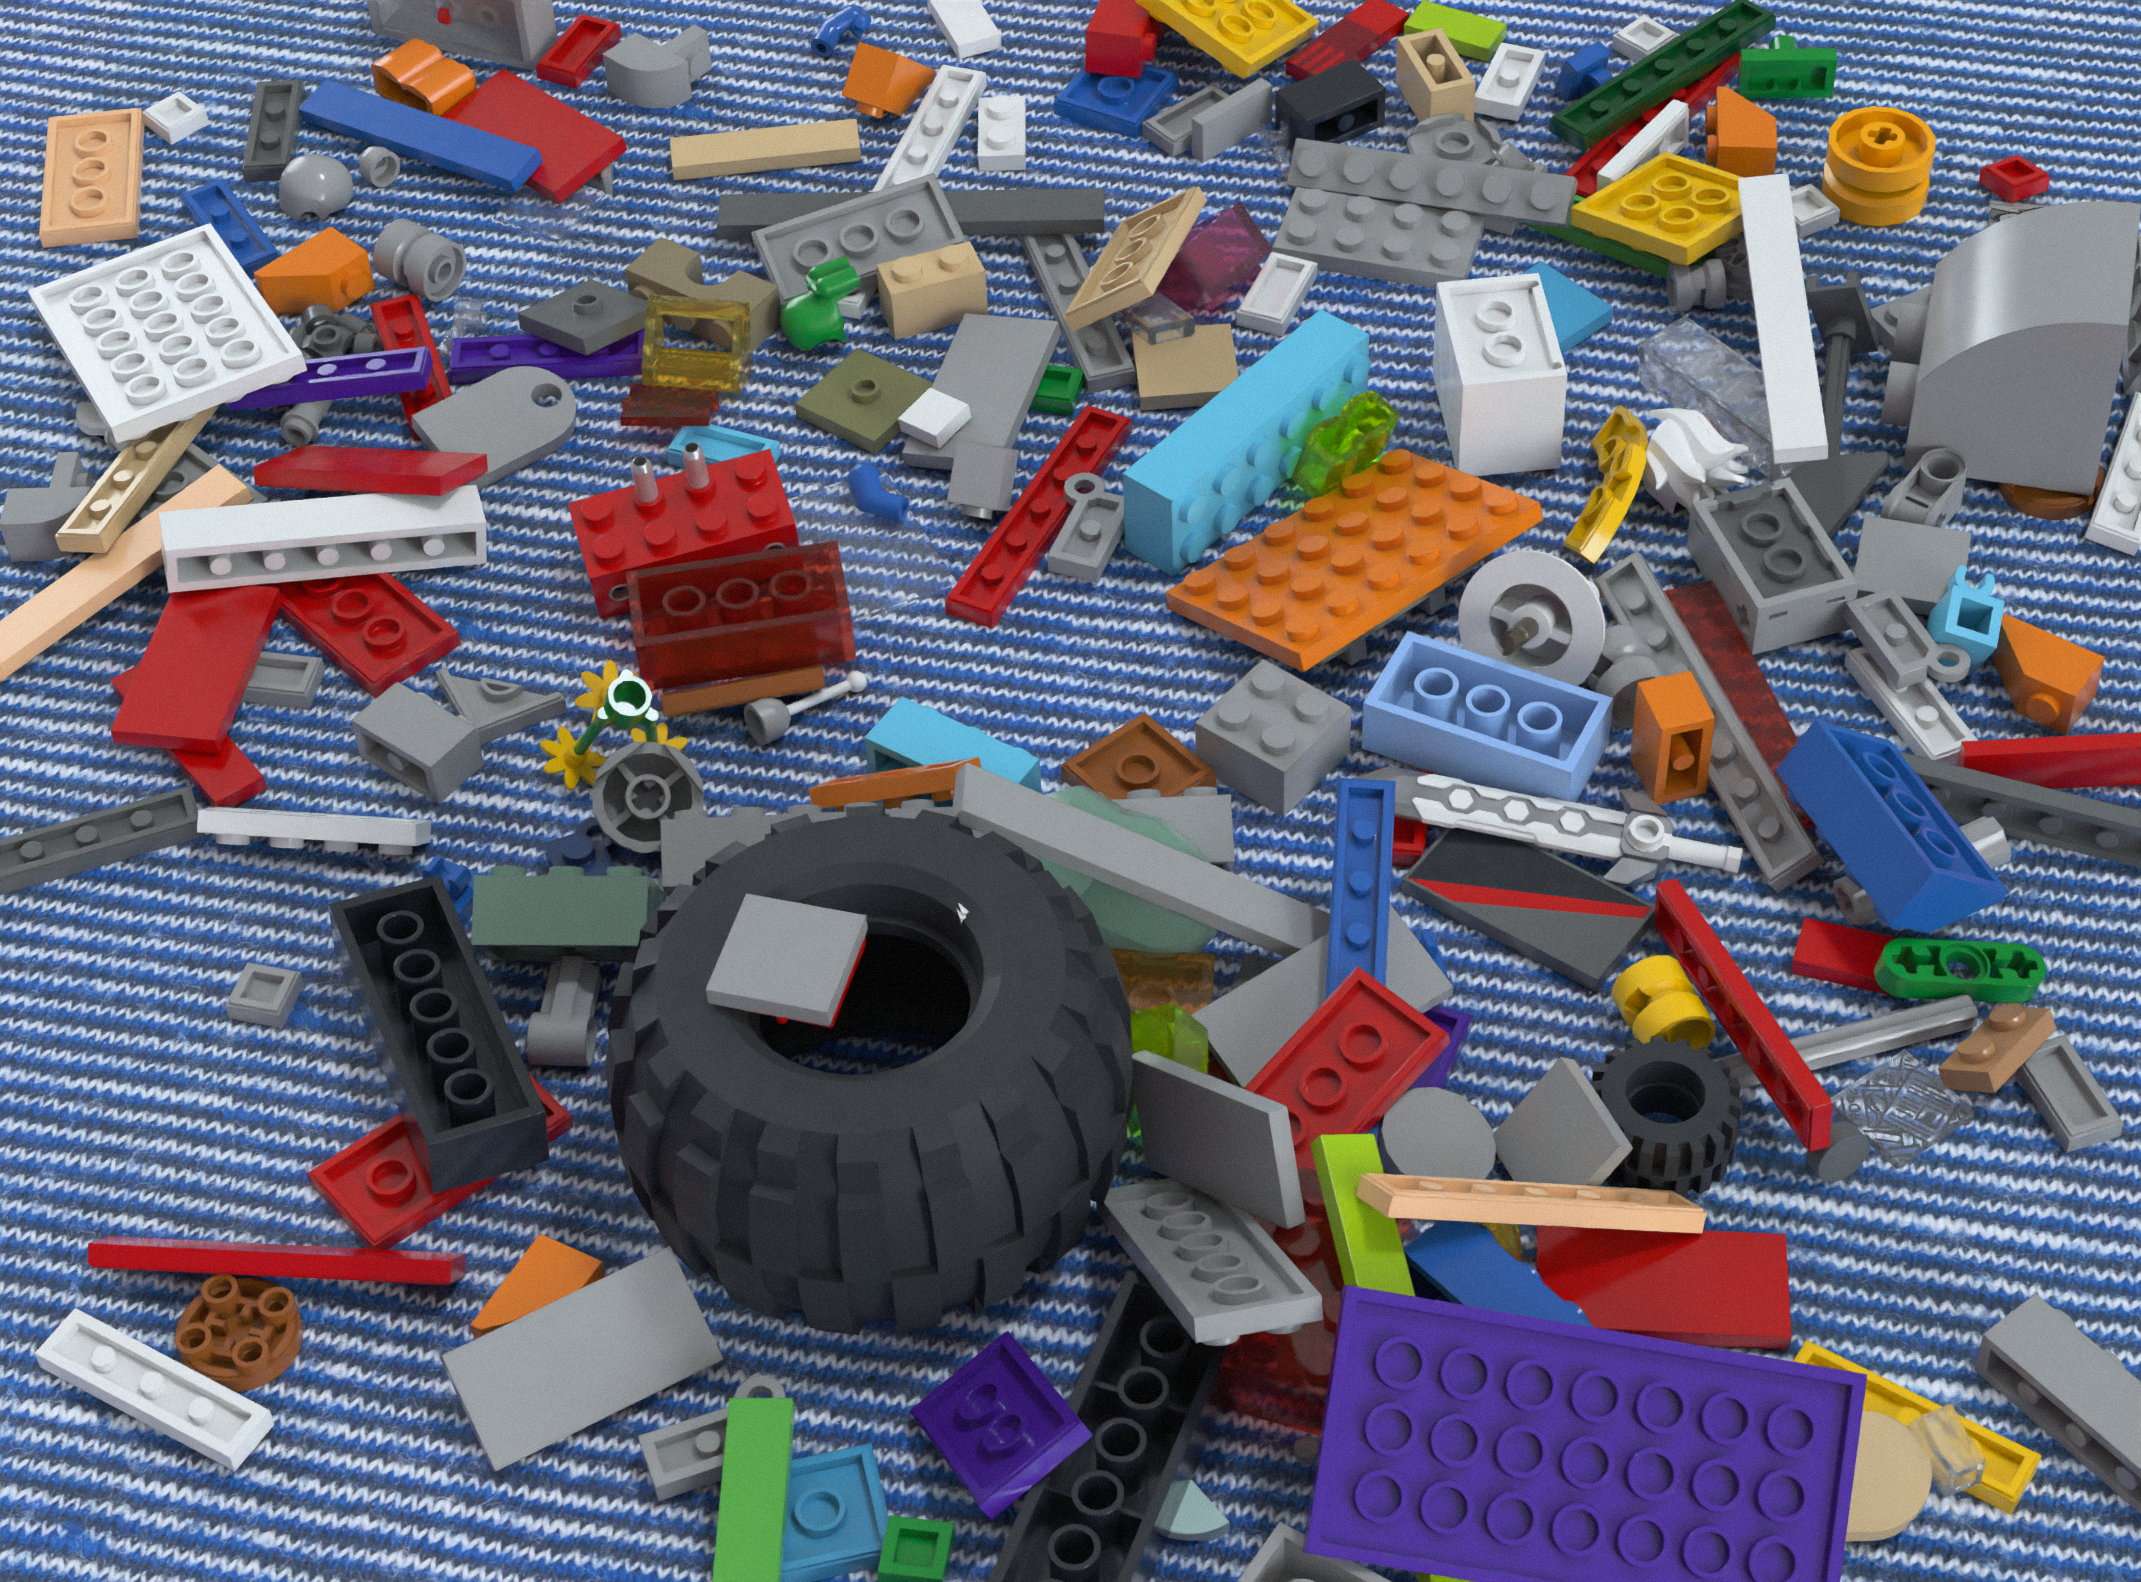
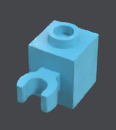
[1926,565,2005,675]

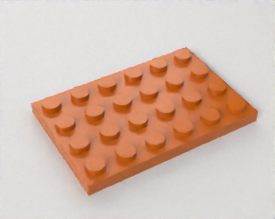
[1165,448,1543,672]

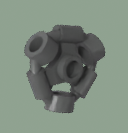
[287,304,382,360]

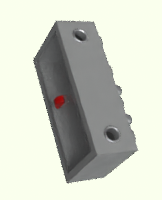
[367,0,558,71]

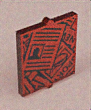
[620,384,720,426]

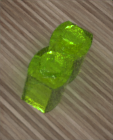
[1291,390,1400,498]

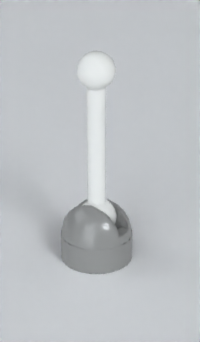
[744,671,867,745]

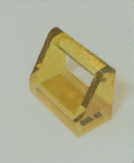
[642,294,752,393]

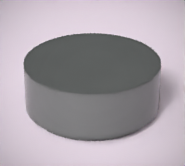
[1806,1121,1870,1182]

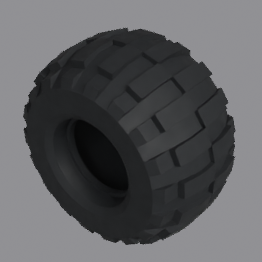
[605,806,1134,1335]

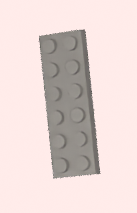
[1096,1178,1323,1346]

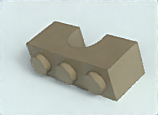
[625,237,781,357]

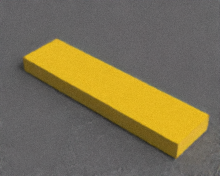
[1793,1340,2042,1515]

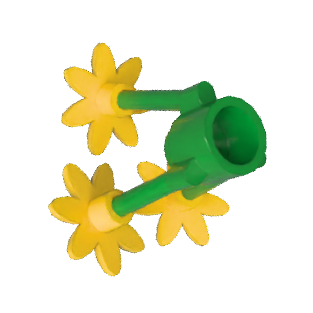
[539,660,688,790]

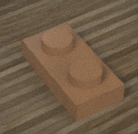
[1938,1003,2057,1093]

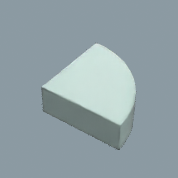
[1168,1480,1230,1542]

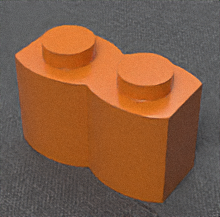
[371,38,477,117]

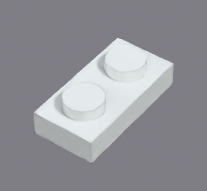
[1474,42,1546,121]
[978,95,1026,171]

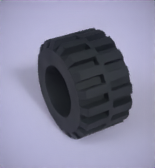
[1590,1036,1742,1199]

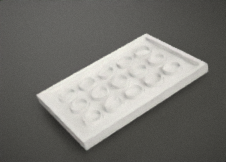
[28,223,307,443]

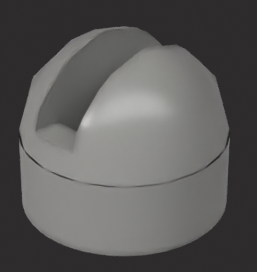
[358,146,400,187]

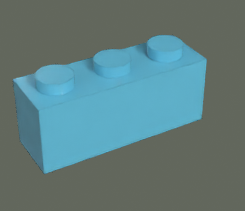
[864,696,1042,807]

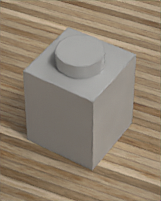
[947,439,1019,519]

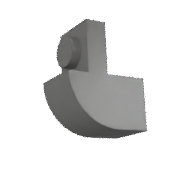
[603,24,712,108]
[0,452,94,562]

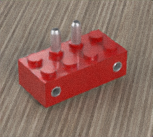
[568,442,803,619]

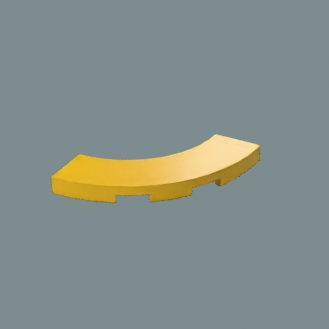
[1563,405,1648,564]

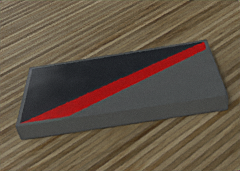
[1401,827,1655,992]

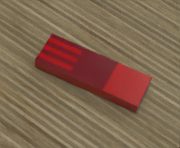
[1285,0,1410,81]

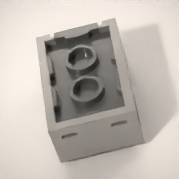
[1686,477,1859,655]

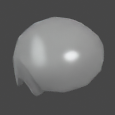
[278,154,353,220]

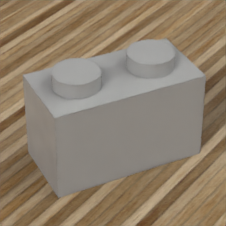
[351,682,484,804]

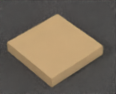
[1131,323,1239,410]

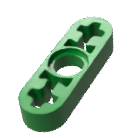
[1874,938,2046,1003]

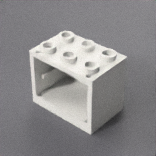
[1433,273,1568,476]

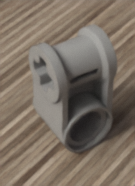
[1880,448,1968,528]

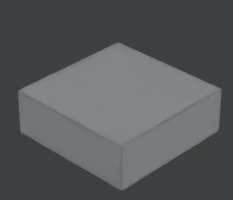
[225,962,304,1028]

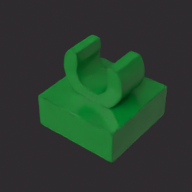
[877,1515,955,1582]

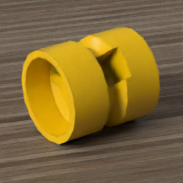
[1611,955,1716,1050]

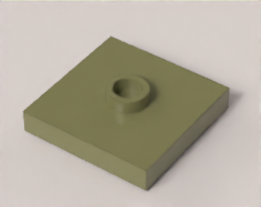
[795,348,933,454]

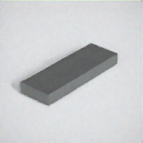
[242,80,306,182]

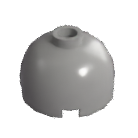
[591,742,704,854]

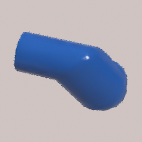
[811,5,872,58]
[847,463,909,522]

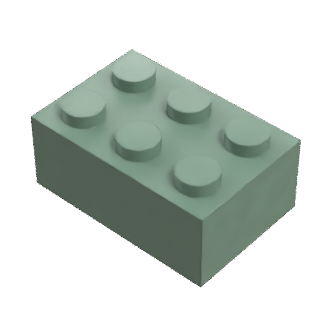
[471,866,666,962]

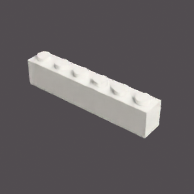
[159,485,487,593]

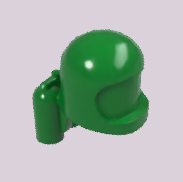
[780,256,860,351]

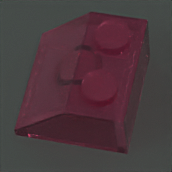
[1152,201,1273,313]

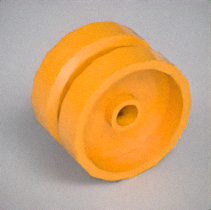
[1821,106,1936,227]

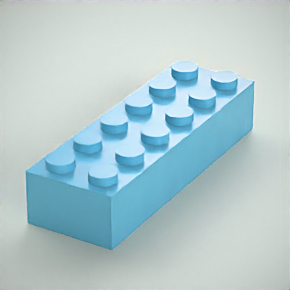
[1123,309,1371,577]

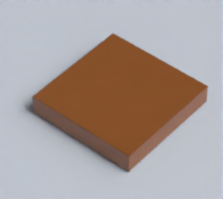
[1060,712,1216,800]

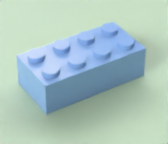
[1362,631,1613,803]

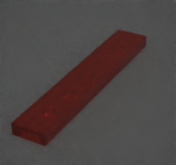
[1664,581,1816,828]

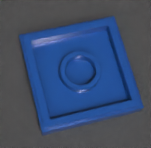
[1054,64,1179,139]

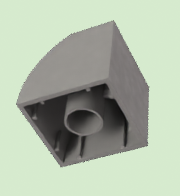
[1880,201,2141,496]

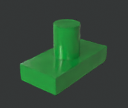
[1737,35,1838,99]

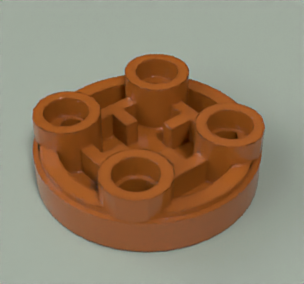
[175,1274,303,1392]

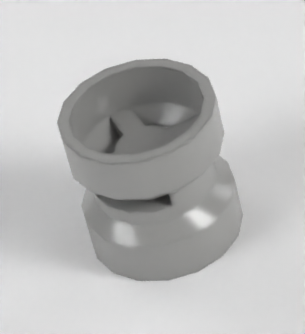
[1667,259,1726,312]

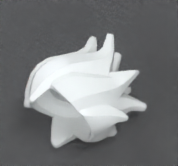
[1642,408,1749,514]

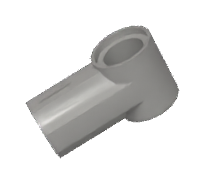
[527,956,602,1067]

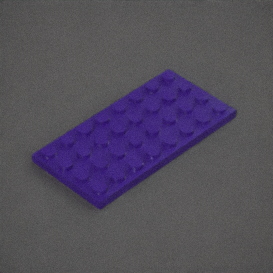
[1302,1285,1867,1582]

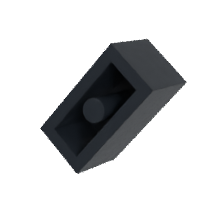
[1275,59,1386,146]

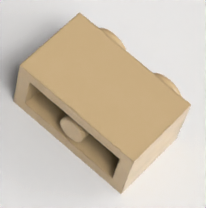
[1396,28,1476,122]
[876,241,988,340]

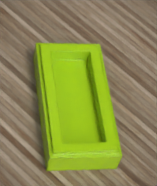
[1404,0,1507,62]

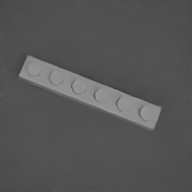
[1286,138,1578,229]

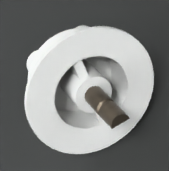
[1458,550,1605,686]

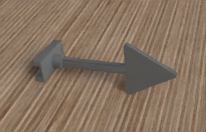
[1765,271,1890,540]

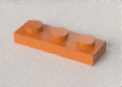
[808,757,981,812]

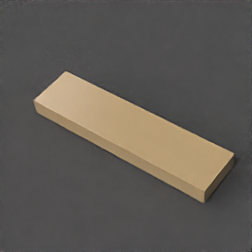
[670,119,862,180]

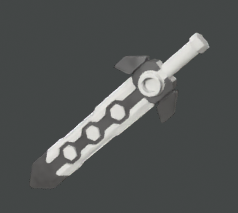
[1352,766,1743,887]

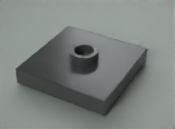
[518,279,659,356]

